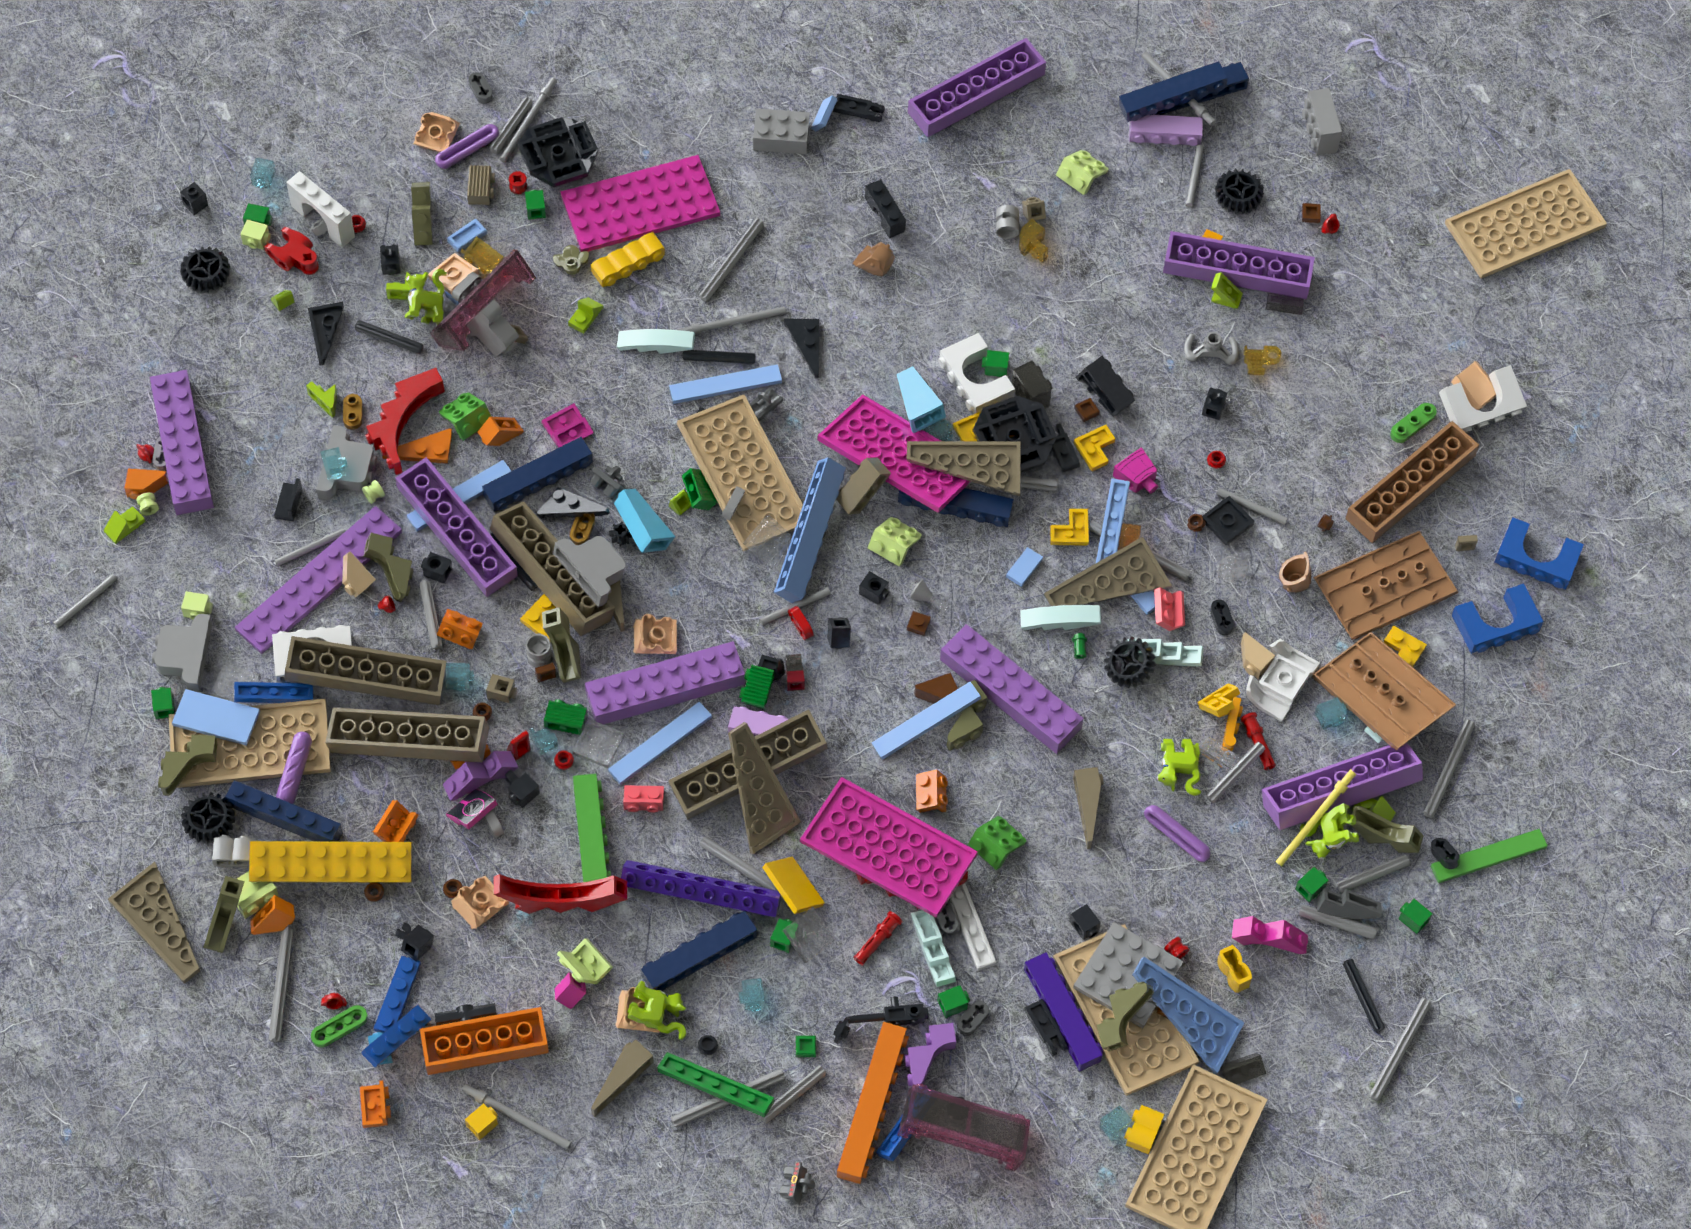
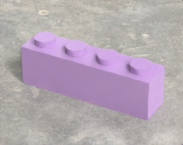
[1129,115,1203,146]
[728,706,788,737]

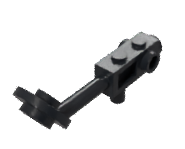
[833,996,929,1044]

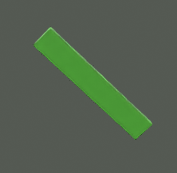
[1430,828,1548,884]

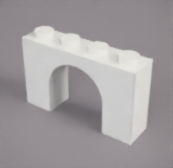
[286,171,355,248]
[938,333,1015,414]
[1439,365,1527,433]
[272,625,352,683]

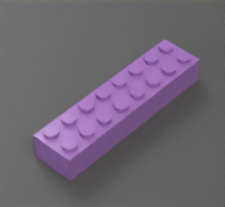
[908,38,1046,138]
[1163,231,1315,299]
[150,370,214,515]
[395,457,518,597]
[940,624,1084,754]
[585,641,745,726]
[1262,743,1423,830]

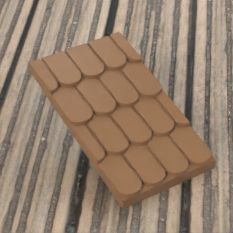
[1313,531,1459,640]
[1312,632,1456,750]

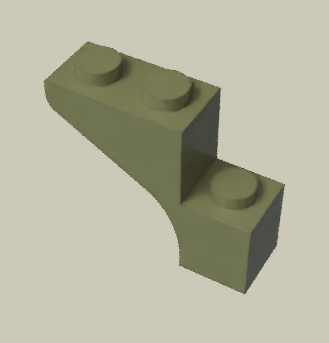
[411,182,433,246]
[363,532,414,602]
[542,607,581,683]
[947,680,987,751]
[158,735,218,796]
[1351,806,1424,853]
[203,876,245,953]
[1097,982,1154,1052]

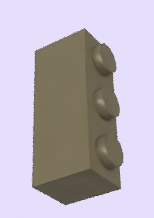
[836,457,891,515]

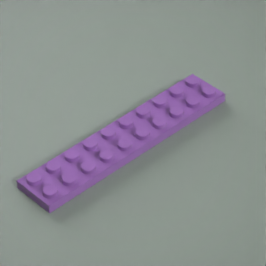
[235,506,402,654]

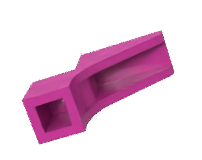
[1232,916,1308,954]

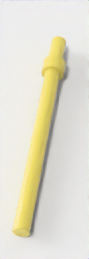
[1276,769,1356,866]

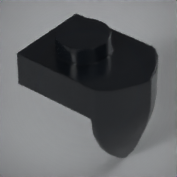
[758,654,785,680]

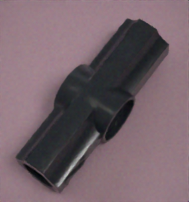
[434,1003,497,1026]

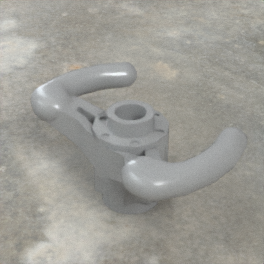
[1184,332,1239,364]

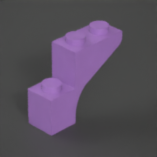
[443,751,518,801]
[904,1023,956,1093]

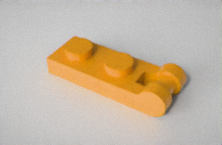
[1222,697,1243,754]

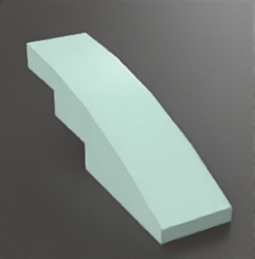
[617,329,695,354]
[1020,605,1101,631]
[1122,639,1204,666]
[911,910,956,987]

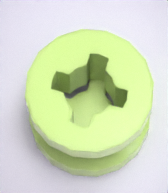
[362,480,385,504]
[136,492,159,516]

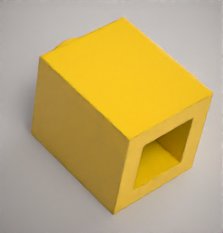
[465,1103,498,1141]

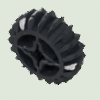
[1215,168,1264,214]
[180,246,230,293]
[1104,636,1156,688]
[181,792,235,845]

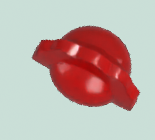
[1321,214,1340,234]
[136,444,154,464]
[377,595,396,613]
[321,992,347,1009]

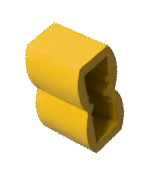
[1217,945,1252,993]
[1124,1105,1164,1155]

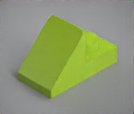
[386,272,411,300]
[1211,273,1243,309]
[568,297,604,334]
[306,381,337,418]
[103,506,146,544]
[1352,796,1396,822]

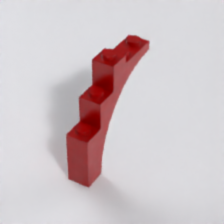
[365,368,445,475]
[493,874,627,914]

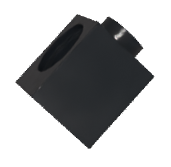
[180,182,208,215]
[421,552,453,584]
[859,571,890,605]
[1069,904,1101,940]

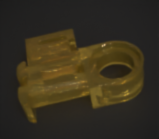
[1243,345,1281,375]

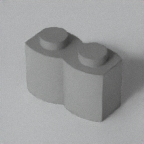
[212,835,255,868]

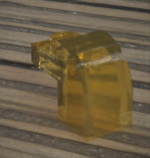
[1019,219,1049,263]

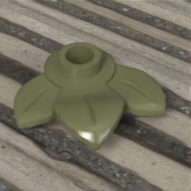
[553,245,589,275]

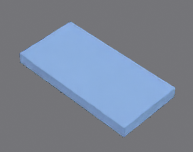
[172,689,260,746]

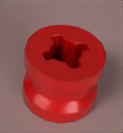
[508,171,527,194]
[1164,936,1189,959]

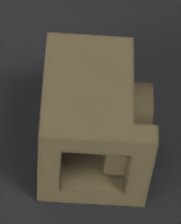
[1022,197,1046,222]
[486,674,517,703]

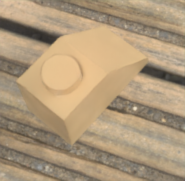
[342,551,376,597]
[1241,632,1275,679]

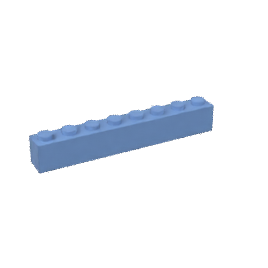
[774,457,846,603]

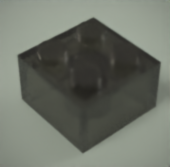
[1012,360,1052,409]

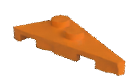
[382,428,452,464]

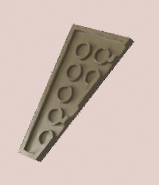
[907,441,1021,496]
[1044,537,1172,606]
[728,722,801,854]
[108,862,200,984]

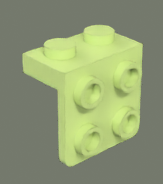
[1056,150,1109,195]
[868,517,922,566]
[237,871,279,919]
[557,938,613,984]

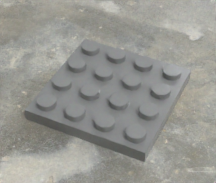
[1073,922,1183,1028]

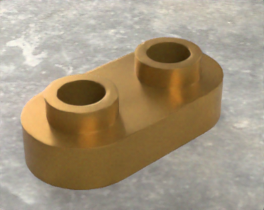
[343,394,363,430]
[570,513,595,545]

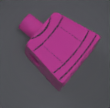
[1113,447,1158,494]

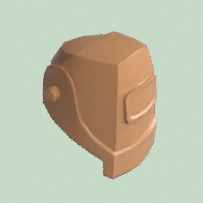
[852,242,895,277]
[1279,552,1311,593]

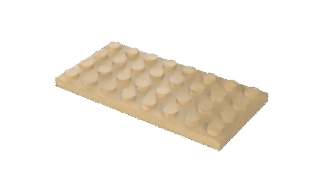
[1445,169,1607,279]
[677,395,803,552]
[169,699,331,788]
[1053,924,1199,1096]
[1125,1065,1268,1229]

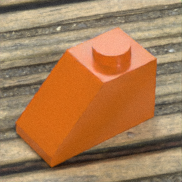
[478,417,524,446]
[124,468,168,499]
[250,895,295,935]

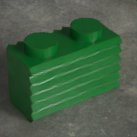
[682,468,718,510]
[739,665,775,710]
[544,699,588,736]

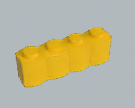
[590,232,665,287]

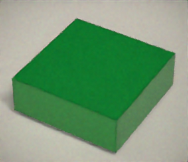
[796,1036,816,1057]

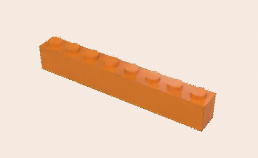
[837,1022,909,1184]

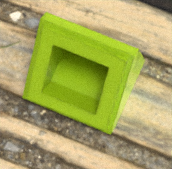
[271,290,295,311]
[668,489,692,516]

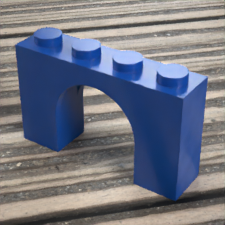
[1495,517,1584,590]
[1452,583,1544,654]

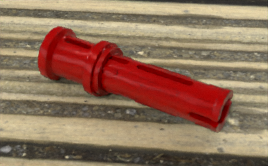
[1240,712,1276,771]
[853,911,903,966]

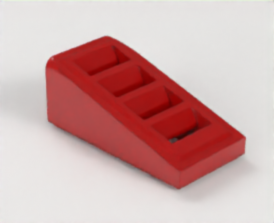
[507,730,531,761]

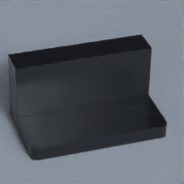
[274,478,302,522]

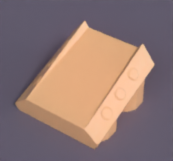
[413,112,460,153]
[1451,361,1496,410]
[633,614,677,654]
[451,876,509,929]
[615,987,660,1033]

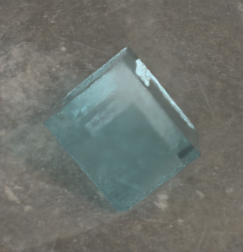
[529,727,558,755]
[1100,1105,1132,1142]

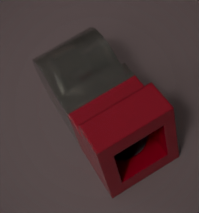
[785,654,805,691]

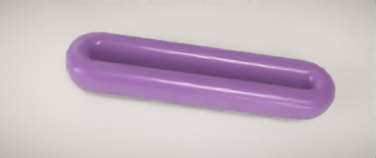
[435,124,499,169]
[276,731,312,804]
[1144,805,1210,862]

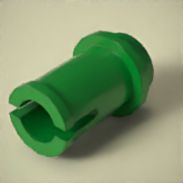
[1072,633,1087,659]

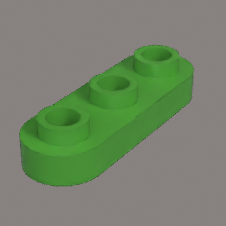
[1390,403,1437,443]
[311,1005,368,1048]

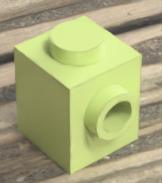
[240,220,271,250]
[181,591,213,620]

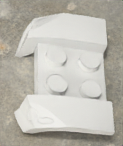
[1246,639,1320,722]

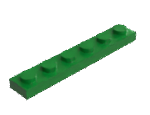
[657,1052,775,1118]

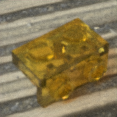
[460,236,505,275]

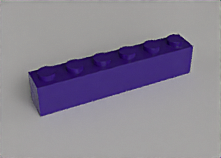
[1024,952,1103,1072]

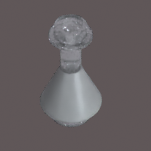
[907,580,950,614]

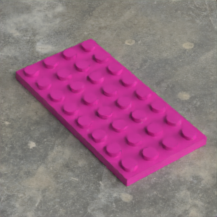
[560,155,720,252]
[817,394,971,513]
[800,777,978,918]

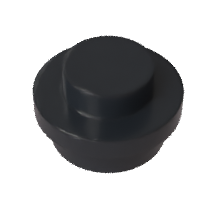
[698,1035,718,1055]

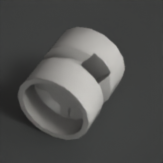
[996,205,1019,239]
[525,634,552,668]

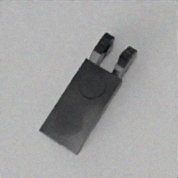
[833,94,885,122]
[1052,423,1080,473]
[1024,999,1068,1056]

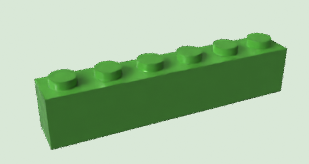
[573,774,611,882]

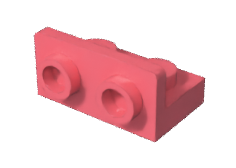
[1154,587,1185,631]
[623,785,664,813]

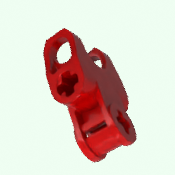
[265,227,319,275]

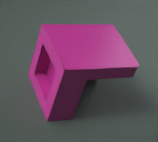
[554,972,586,1009]

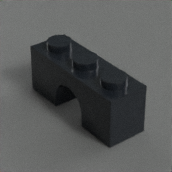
[865,179,906,239]

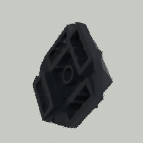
[518,117,598,187]
[973,396,1057,473]

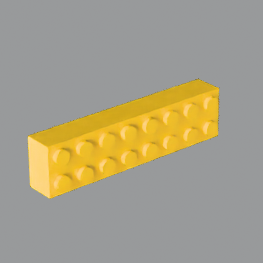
[249,841,412,883]

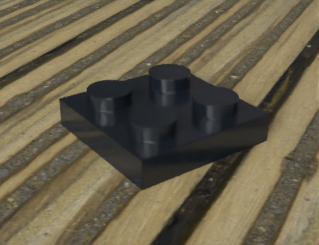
[1202,496,1255,545]

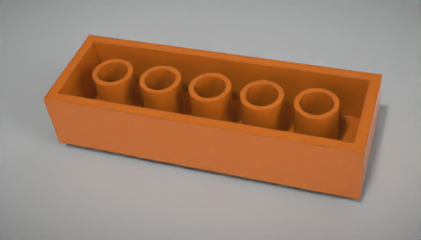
[420,1007,549,1075]

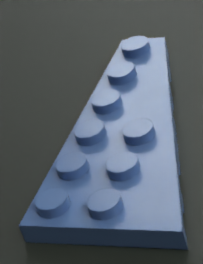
[1132,957,1244,1074]

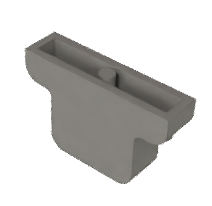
[462,299,519,356]
[316,425,377,500]
[553,536,626,607]
[152,614,213,692]

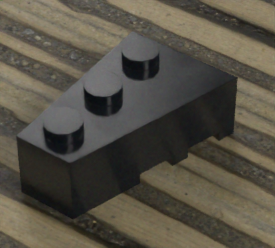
[1075,355,1135,417]

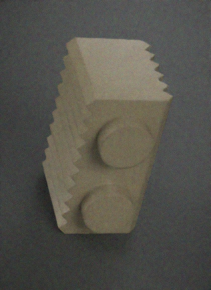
[467,165,495,205]

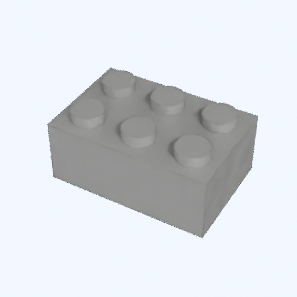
[1302,88,1342,155]
[753,108,810,154]

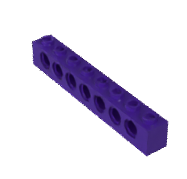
[621,860,781,917]

